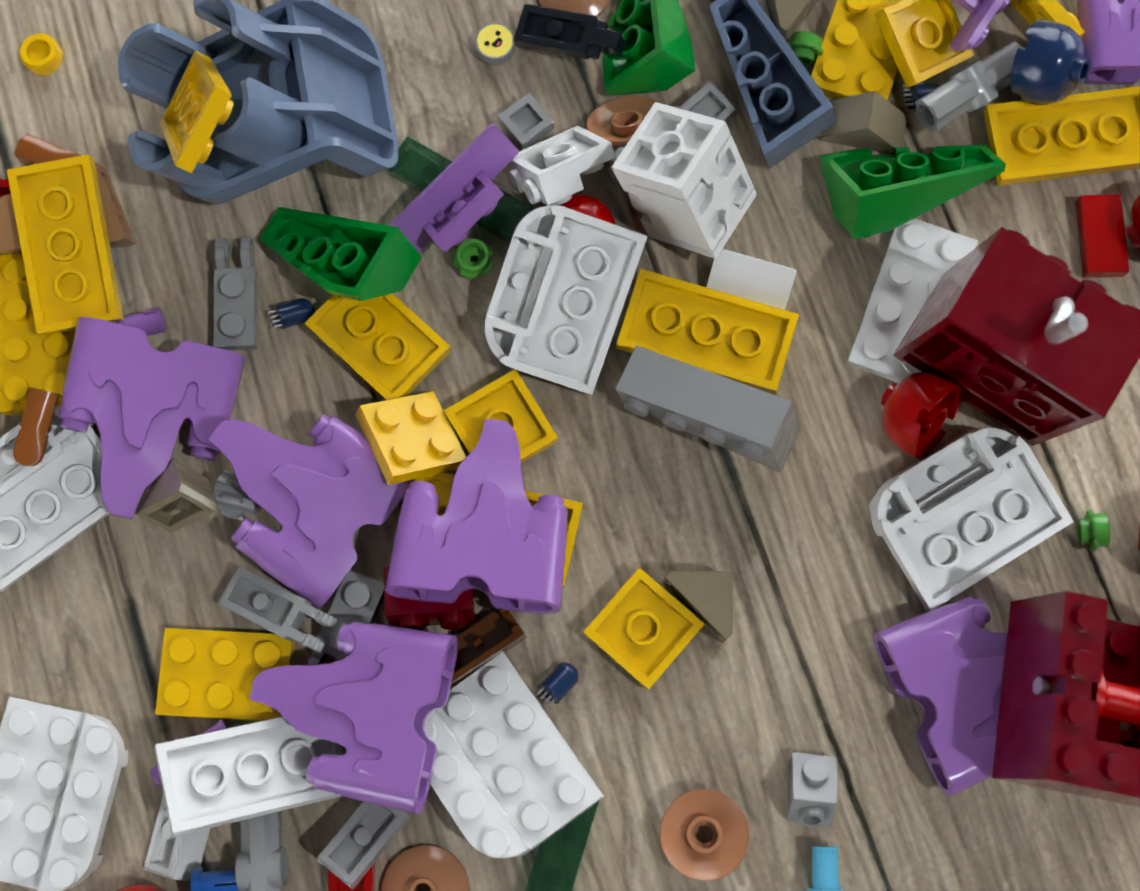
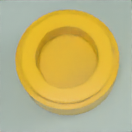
[19,33,63,75]

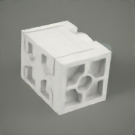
[610,102,757,259]

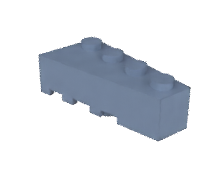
[709,0,837,169]

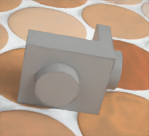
[787,752,838,827]

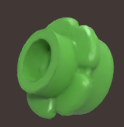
[787,31,824,65]
[453,239,493,278]
[1076,509,1110,552]

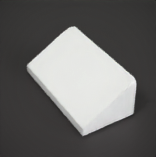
[706,249,797,310]
[143,795,210,881]

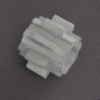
[213,470,262,521]

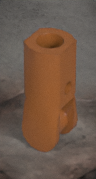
[15,134,82,165]
[13,387,60,466]

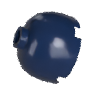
[1011,19,1090,105]

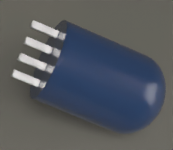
[903,83,940,109]
[268,298,314,329]
[537,663,579,707]

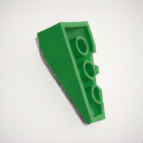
[602,0,695,95]
[820,145,1006,239]
[259,207,422,301]

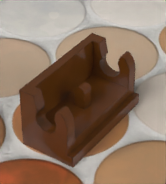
[451,608,526,686]

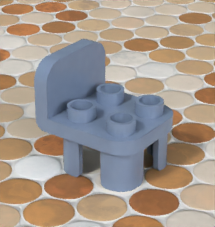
[118,0,399,204]

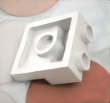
[508,126,616,205]

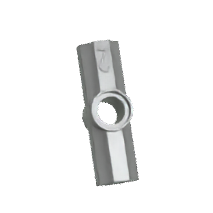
[915,41,1026,132]
[235,811,289,891]

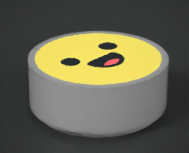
[475,22,515,65]

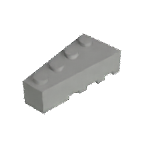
[615,345,800,473]

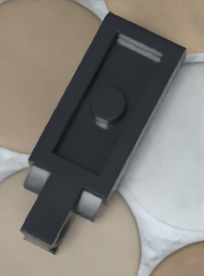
[513,4,627,60]

